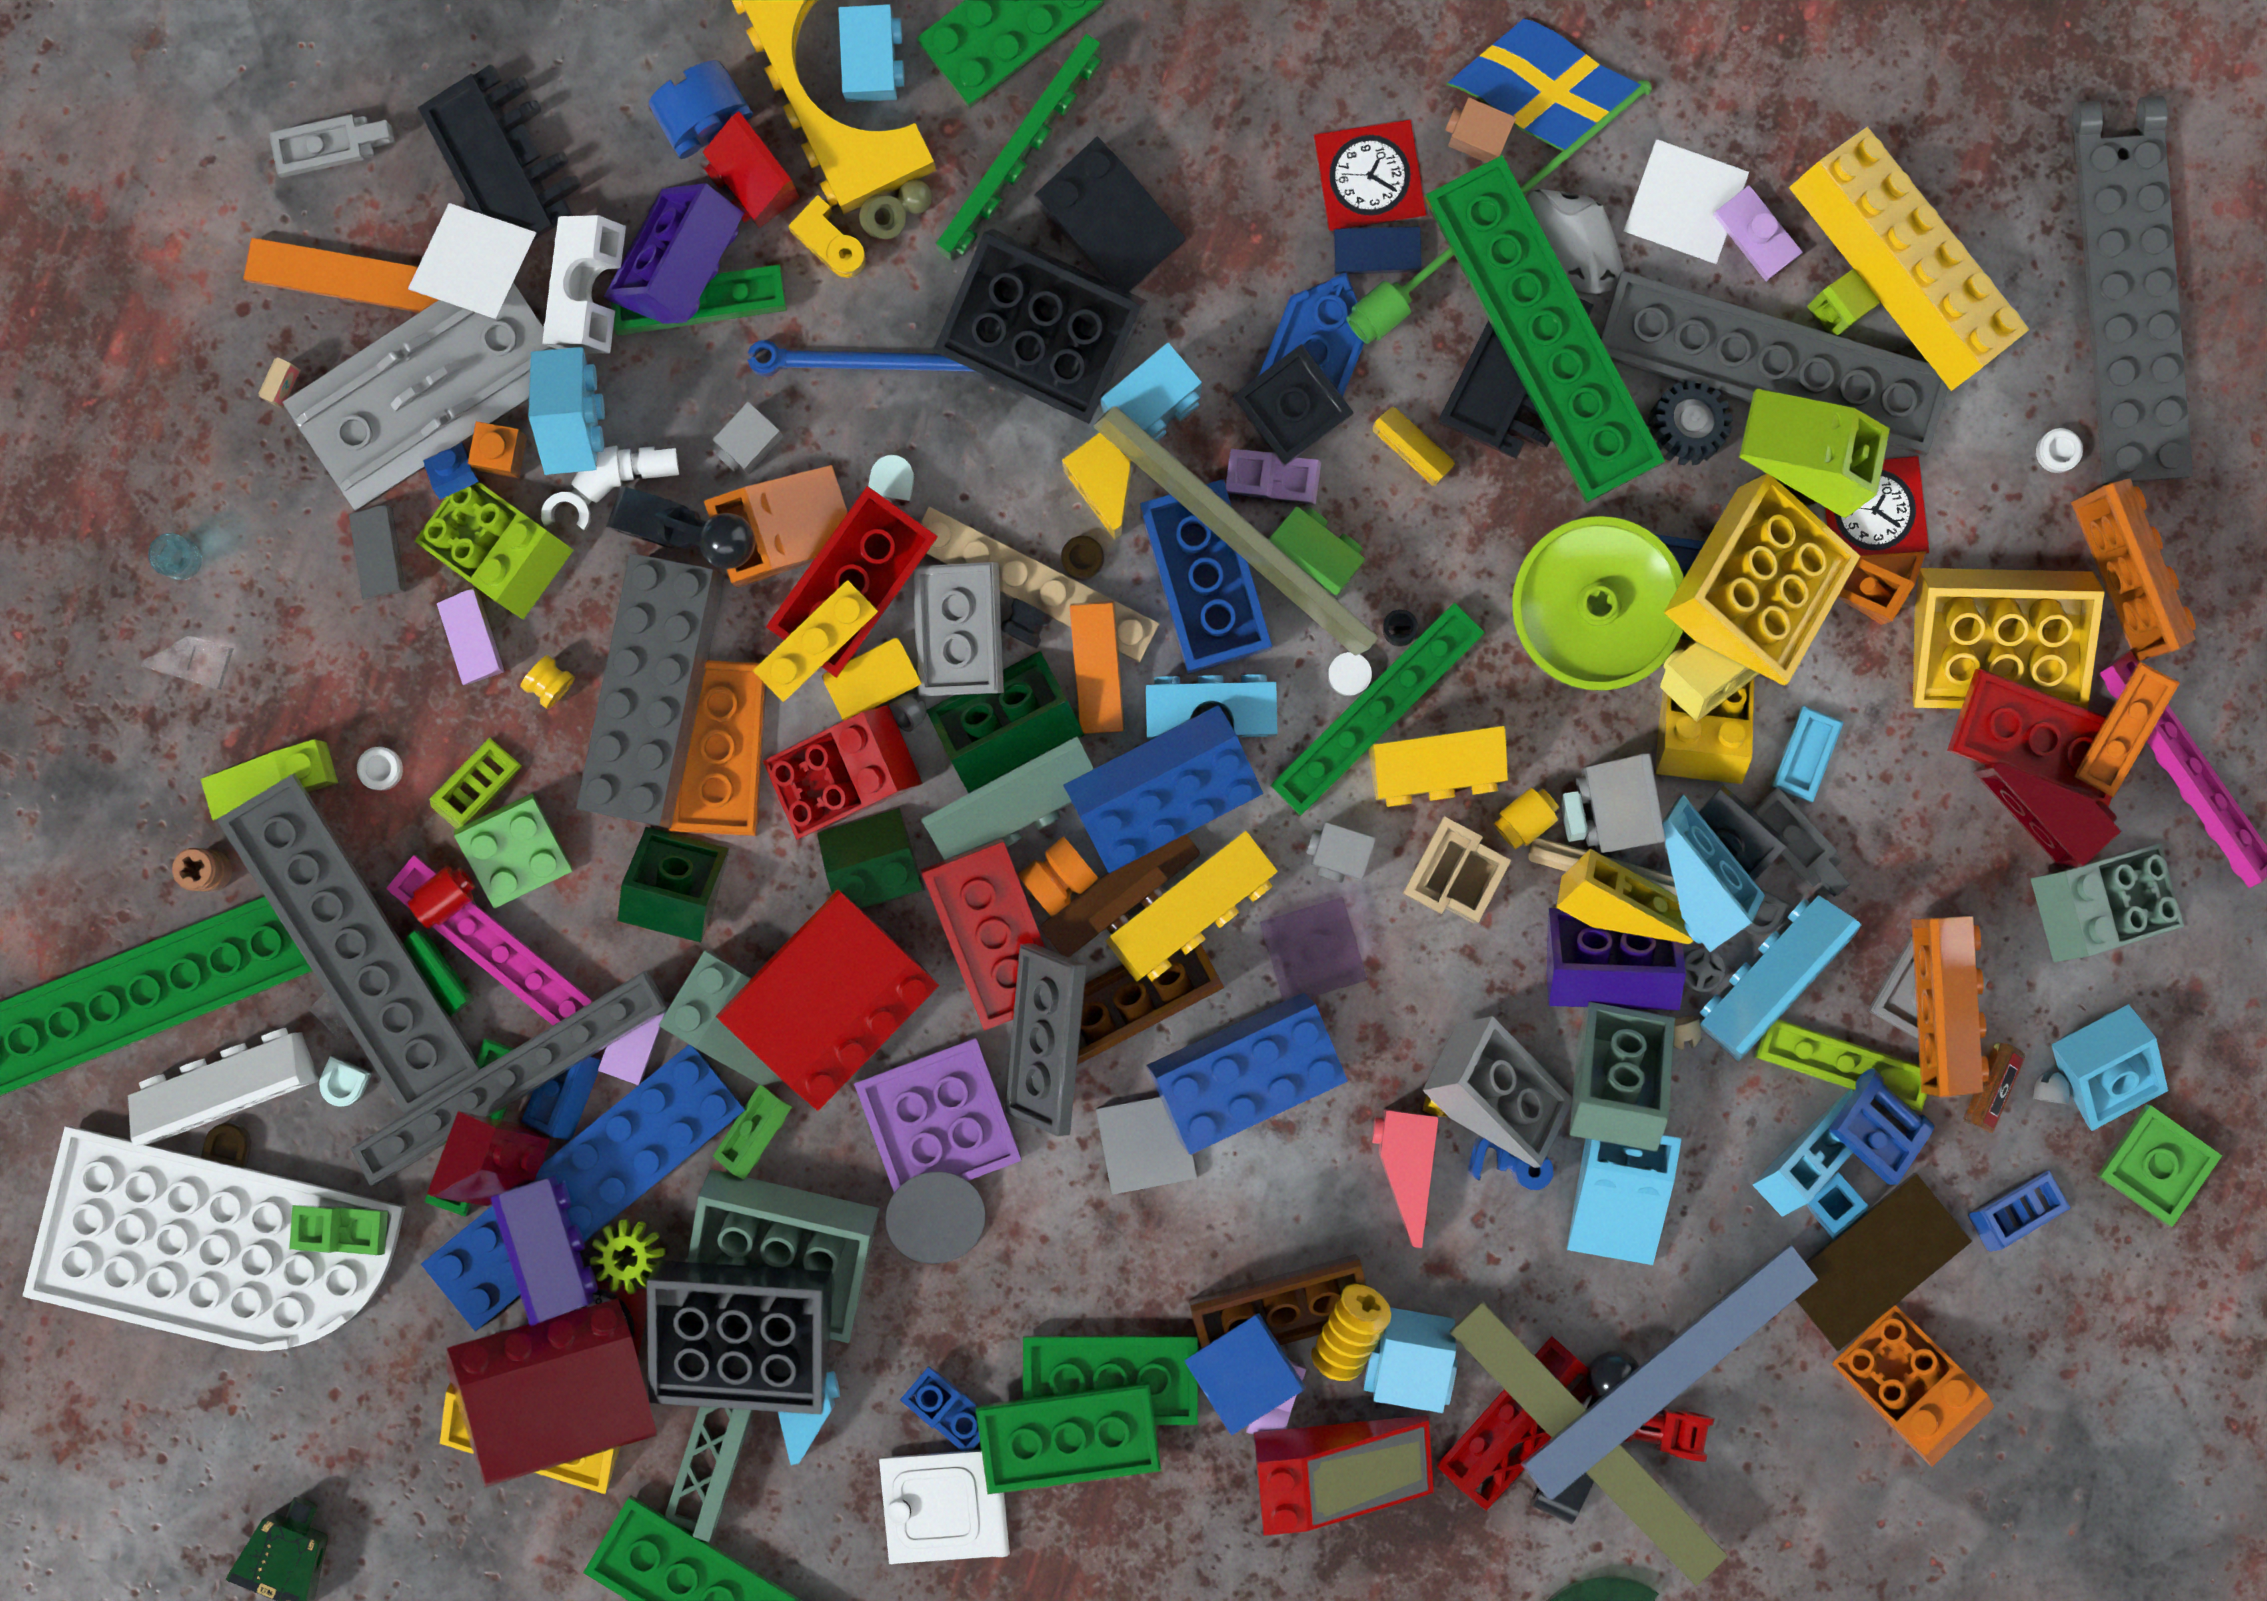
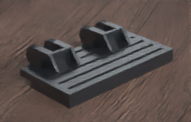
[417,64,581,241]
[1438,298,1601,460]

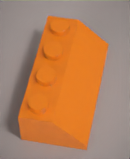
[1911,916,1989,1097]

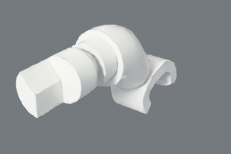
[541,445,679,530]

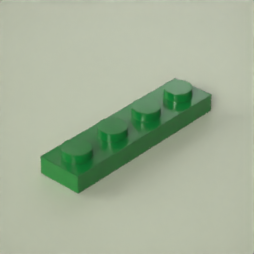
[611,265,787,336]

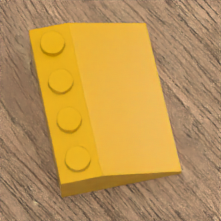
[1664,473,1860,685]
[1913,568,2104,710]

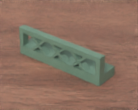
[665,1407,754,1542]

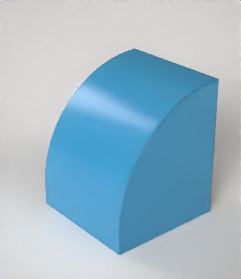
[1806,1172,1868,1239]

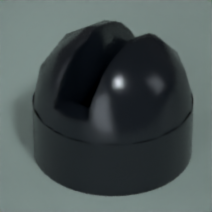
[1383,609,1418,647]

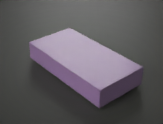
[598,1002,670,1085]

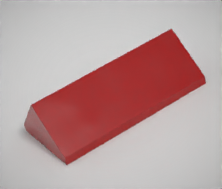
[766,486,938,678]

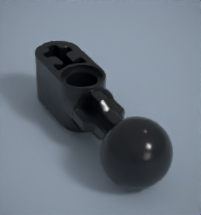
[606,486,755,569]
[1531,1351,1639,1524]

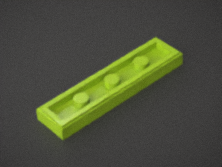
[1754,1019,1927,1112]

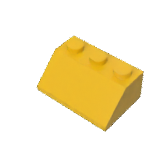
[1368,726,1508,807]

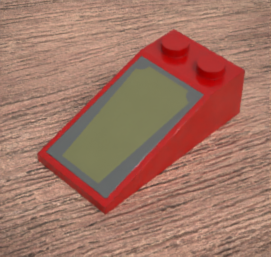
[1253,1415,1434,1536]

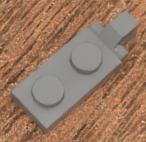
[269,114,395,178]

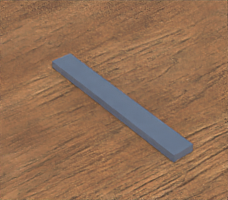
[1521,1245,1818,1500]

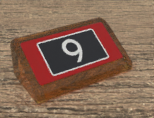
[1963,1042,2025,1133]

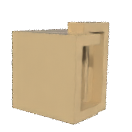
[1402,816,1511,923]

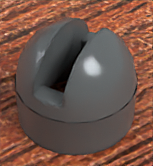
[889,693,927,732]

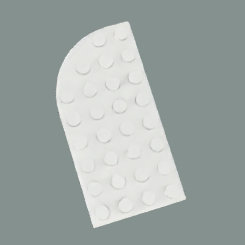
[22,1126,406,1351]

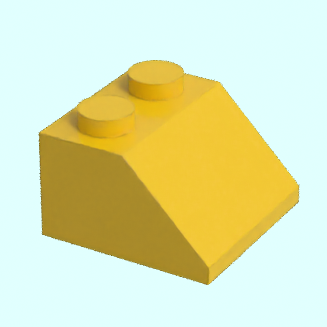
[1062,432,1132,540]

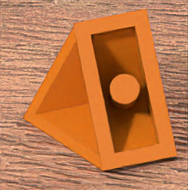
[1837,551,1926,625]

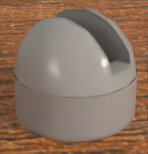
[2033,1072,2070,1104]

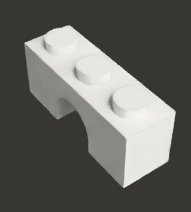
[542,215,626,353]

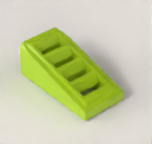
[429,737,522,829]

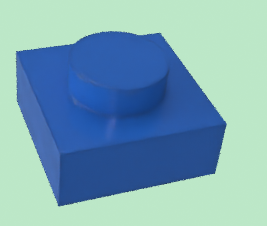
[423,443,479,500]

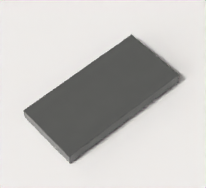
[1005,943,1086,1137]

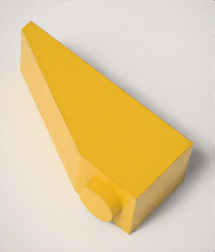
[1556,849,1694,944]

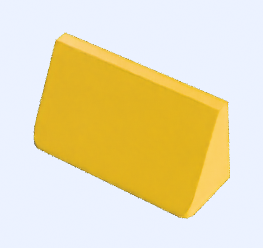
[1372,407,1455,486]
[822,638,922,721]

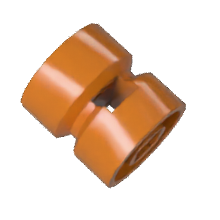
[1017,836,1099,918]

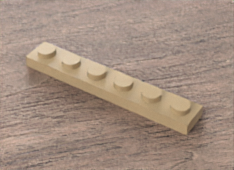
[920,507,1160,663]

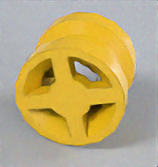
[520,654,575,709]

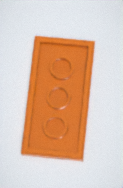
[669,660,766,836]

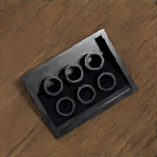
[933,228,1148,424]
[647,1260,832,1415]

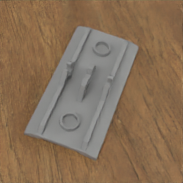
[282,282,556,511]

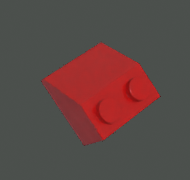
[703,111,800,228]

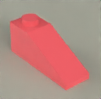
[1372,1109,1439,1248]

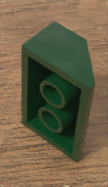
[927,650,1085,794]

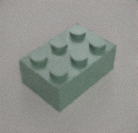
[1570,1002,1675,1151]

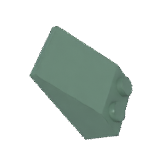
[658,951,782,1092]

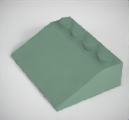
[687,1169,879,1343]

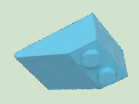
[1662,794,1765,952]

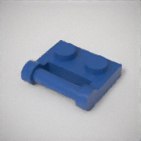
[1828,1068,1934,1185]

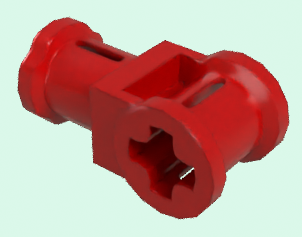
[1623,1409,1715,1462]

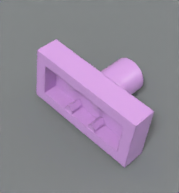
[1713,185,1803,281]

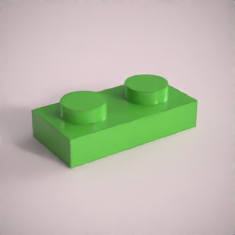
[713,1084,792,1180]

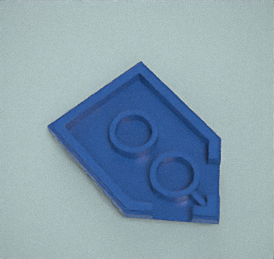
[1259,273,1364,398]

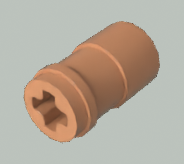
[172,848,232,892]

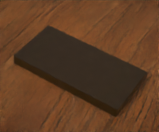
[1795,1173,1973,1352]

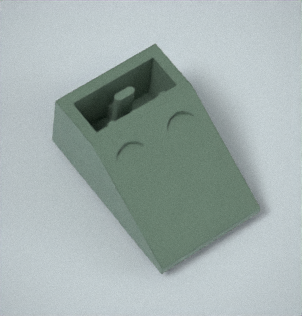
[2031,843,2184,962]

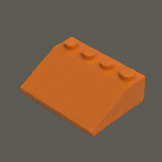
[2071,478,2196,661]

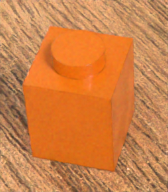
[468,421,527,478]

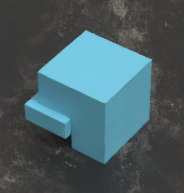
[1363,1308,1458,1413]

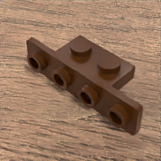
[1040,834,1200,958]

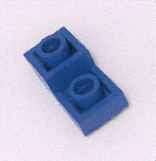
[900,1366,980,1451]

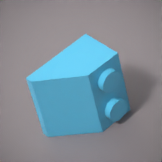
[2052,1004,2168,1131]

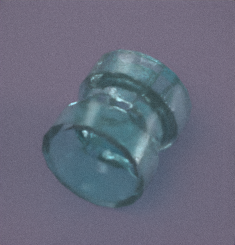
[148,533,202,580]

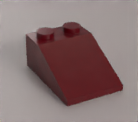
[1973,762,2122,869]

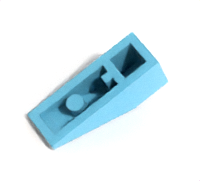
[1753,1089,1853,1217]

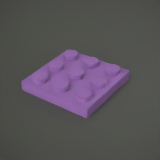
[854,1038,1022,1193]

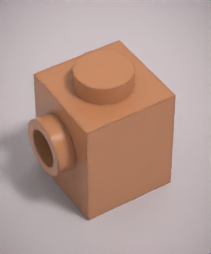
[1445,97,1516,163]

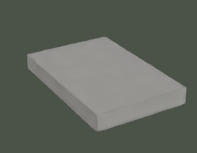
[913,562,1004,696]

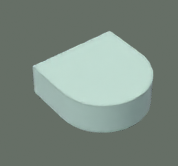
[868,455,914,503]
[1561,791,1588,842]
[319,1056,372,1106]

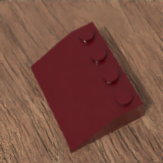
[447,1298,657,1487]

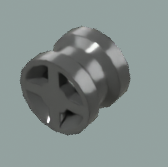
[1684,949,1725,992]

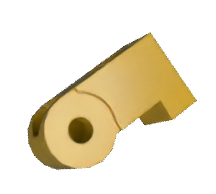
[788,195,866,278]

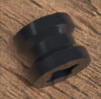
[1001,598,1053,648]

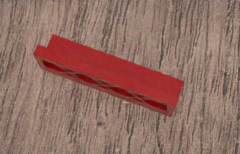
[1436,1336,1591,1511]

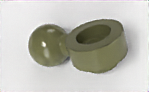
[860,180,933,239]

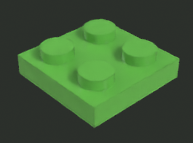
[454,793,572,909]
[2097,1104,2222,1227]

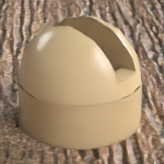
[1673,1016,1702,1050]

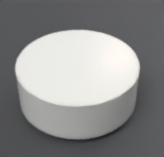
[2036,428,2083,473]
[1328,652,1372,696]
[357,747,403,791]

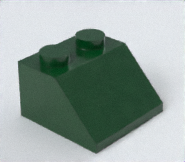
[817,808,925,910]
[617,827,729,943]

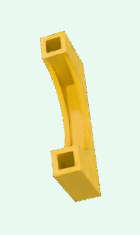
[731,0,936,215]

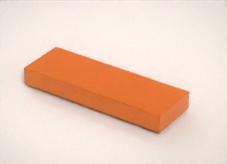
[1069,601,1125,734]
[2073,661,2180,798]

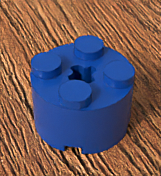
[648,60,753,159]

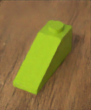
[201,739,338,821]

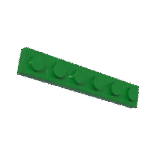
[936,33,1103,261]
[1270,602,1485,816]

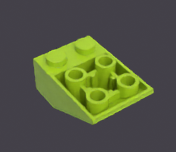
[1739,389,1890,518]
[415,482,574,620]

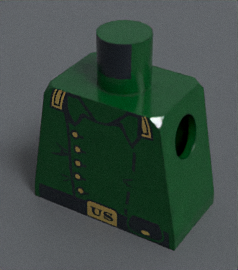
[226,1497,328,1601]

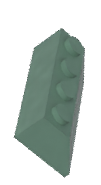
[921,737,1094,860]

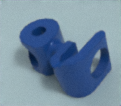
[1468,1135,1554,1190]

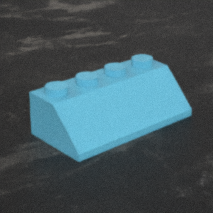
[1700,895,1861,1062]

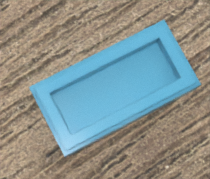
[1770,706,1844,803]

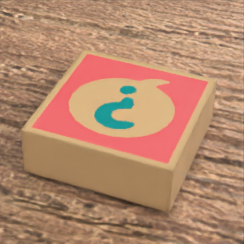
[258,357,301,409]

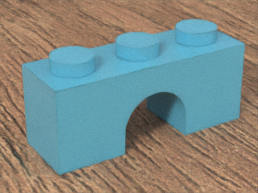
[1146,674,1278,739]

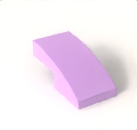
[1226,449,1321,505]

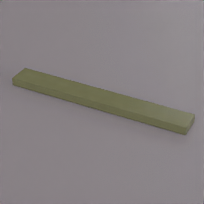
[1093,406,1378,656]
[1450,1301,1728,1587]

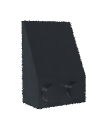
[1034,136,1186,292]

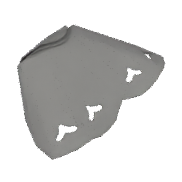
[1525,189,1624,294]

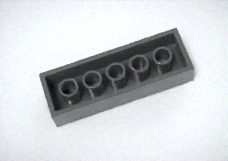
[576,553,725,829]

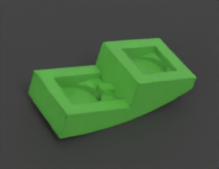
[289,1205,388,1255]

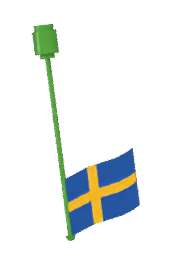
[1346,18,1652,344]

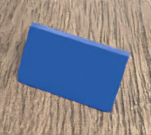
[521,1056,601,1141]

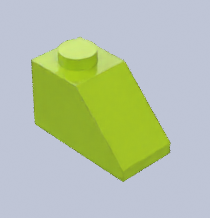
[1807,269,1881,336]

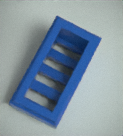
[1968,1170,2071,1252]

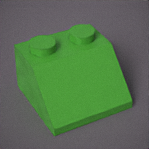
[1269,506,1365,599]

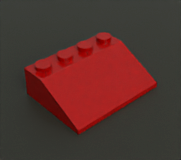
[716,889,940,1111]

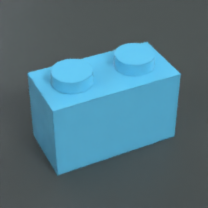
[839,4,904,103]

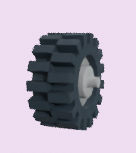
[1647,381,1733,466]

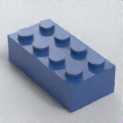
[1140,479,1272,674]
[1063,705,1263,873]
[1146,992,1348,1155]

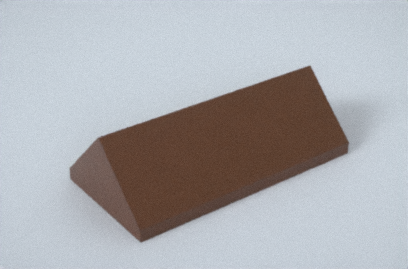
[1077,943,1224,1065]
[1189,1254,1366,1349]

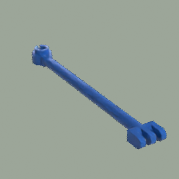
[747,340,977,377]

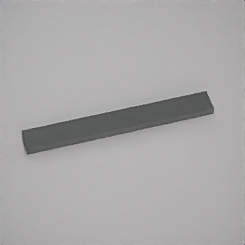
[350,971,669,1186]

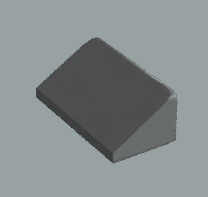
[349,505,406,599]

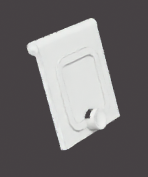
[879,1450,1010,1564]

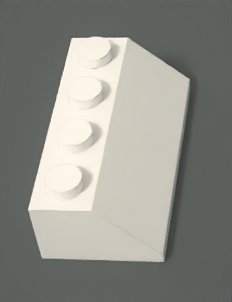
[128,1028,320,1147]

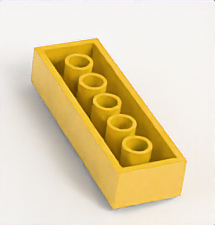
[1789,126,2030,391]

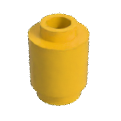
[1493,787,1559,850]

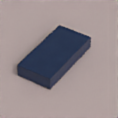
[1334,227,1422,274]

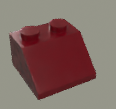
[427,1111,550,1207]

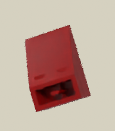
[763,705,923,840]

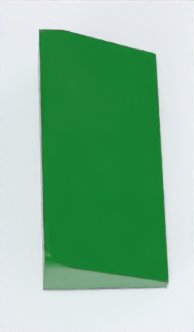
[403,931,474,1017]

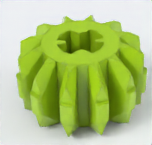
[590,1219,665,1294]

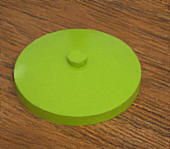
[1512,516,1684,691]

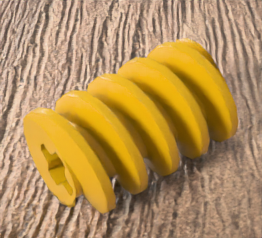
[1311,1284,1391,1381]

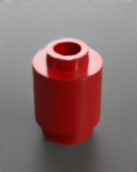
[407,866,475,929]

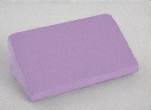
[437,588,505,685]

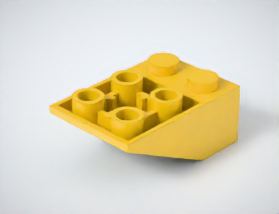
[1656,639,1754,784]

